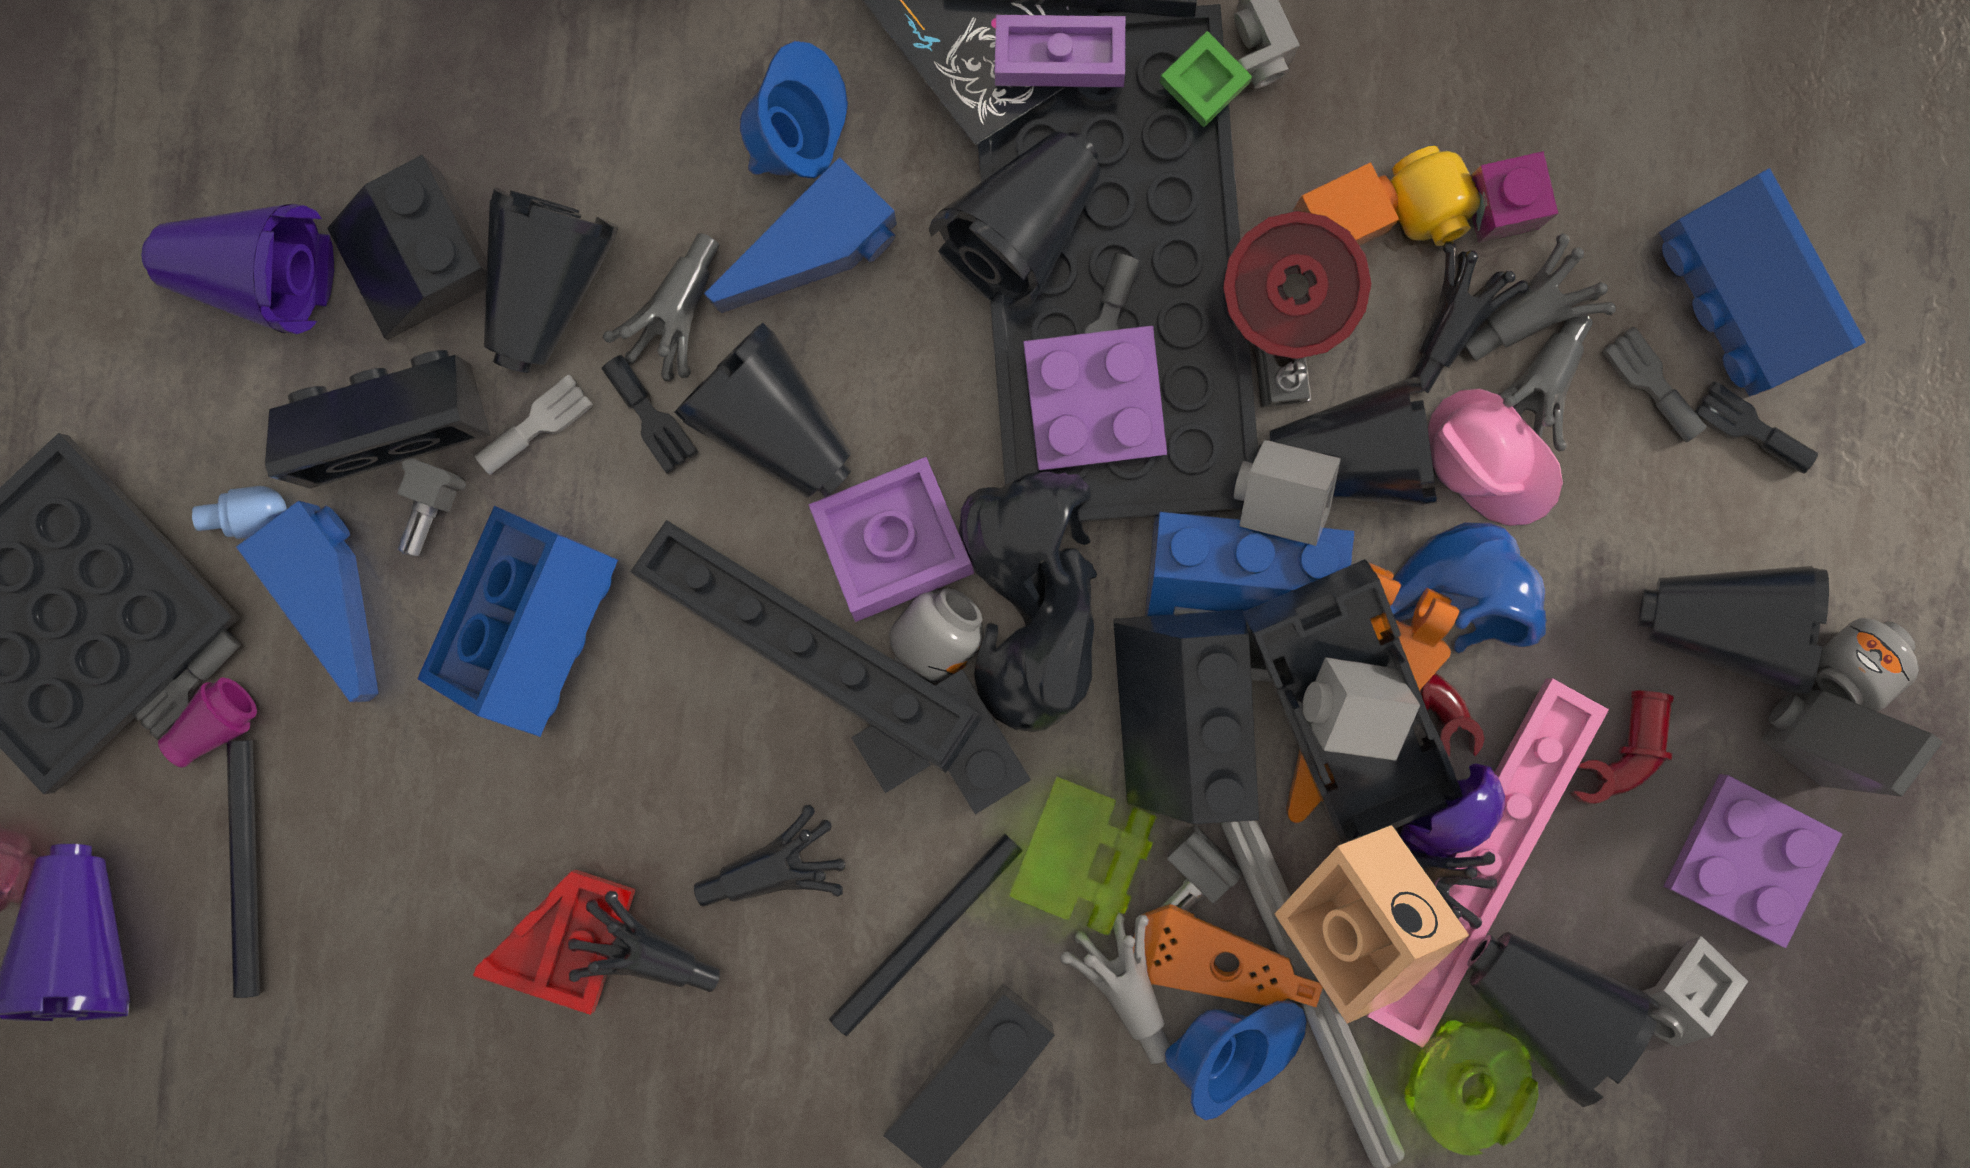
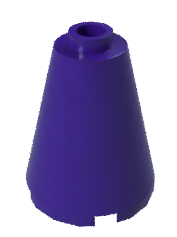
[141,204,334,334]
[0,844,131,1021]

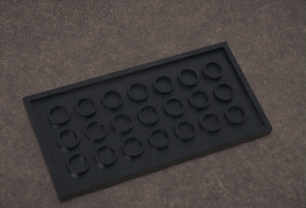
[978,4,1258,522]

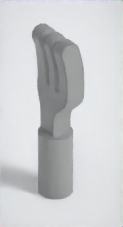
[474,375,593,475]

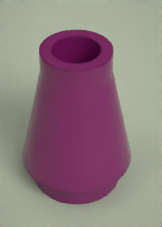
[158,677,257,768]

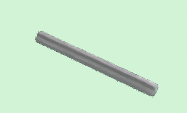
[1221,820,1405,1168]

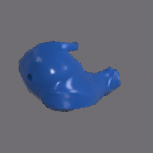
[1390,522,1547,654]

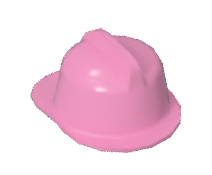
[1428,389,1563,526]

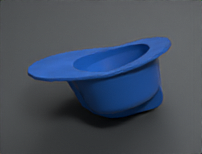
[740,41,848,179]
[1165,1001,1307,1120]

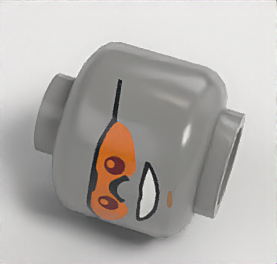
[889,588,984,684]
[1816,618,1919,712]

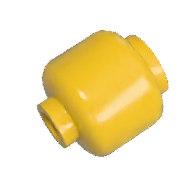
[1390,146,1481,246]

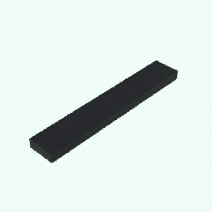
[630,520,982,773]

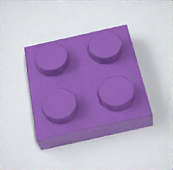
[1023,325,1167,470]
[808,457,975,622]
[1663,774,1842,948]

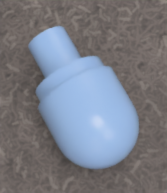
[192,486,287,539]

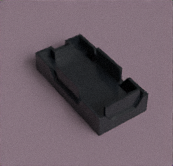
[1243,559,1463,844]

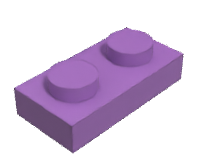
[995,15,1125,87]

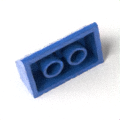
[1659,168,1866,397]
[417,506,618,737]
[1145,512,1354,616]

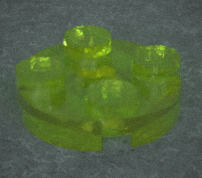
[1404,1020,1539,1156]

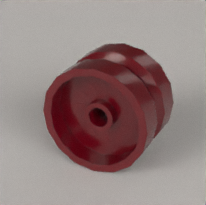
[1223,211,1372,359]

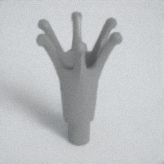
[1060,913,1170,1064]

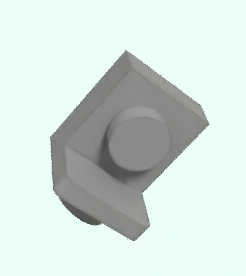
[1234,0,1300,89]
[1643,936,1748,1047]

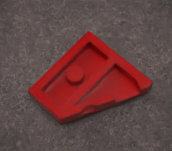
[473,869,636,1015]

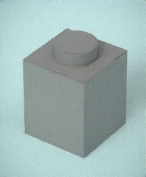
[1234,440,1341,546]
[1303,658,1420,761]

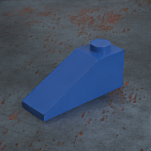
[704,157,897,313]
[236,501,379,702]

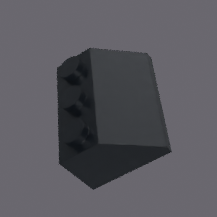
[265,350,491,489]
[1113,609,1259,824]

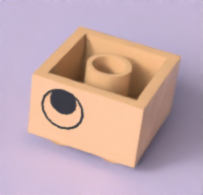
[1274,825,1469,1024]

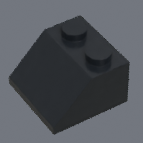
[327,155,487,340]

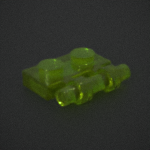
[1009,776,1157,935]

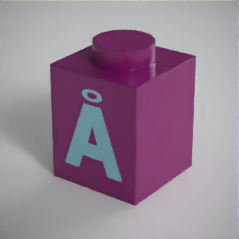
[1471,151,1559,243]

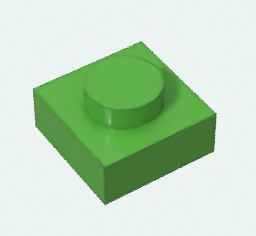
[1159,31,1252,127]

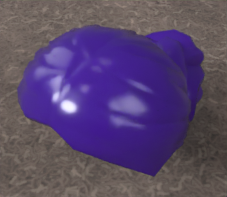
[1400,763,1505,857]

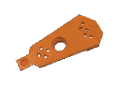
[1133,904,1323,1008]

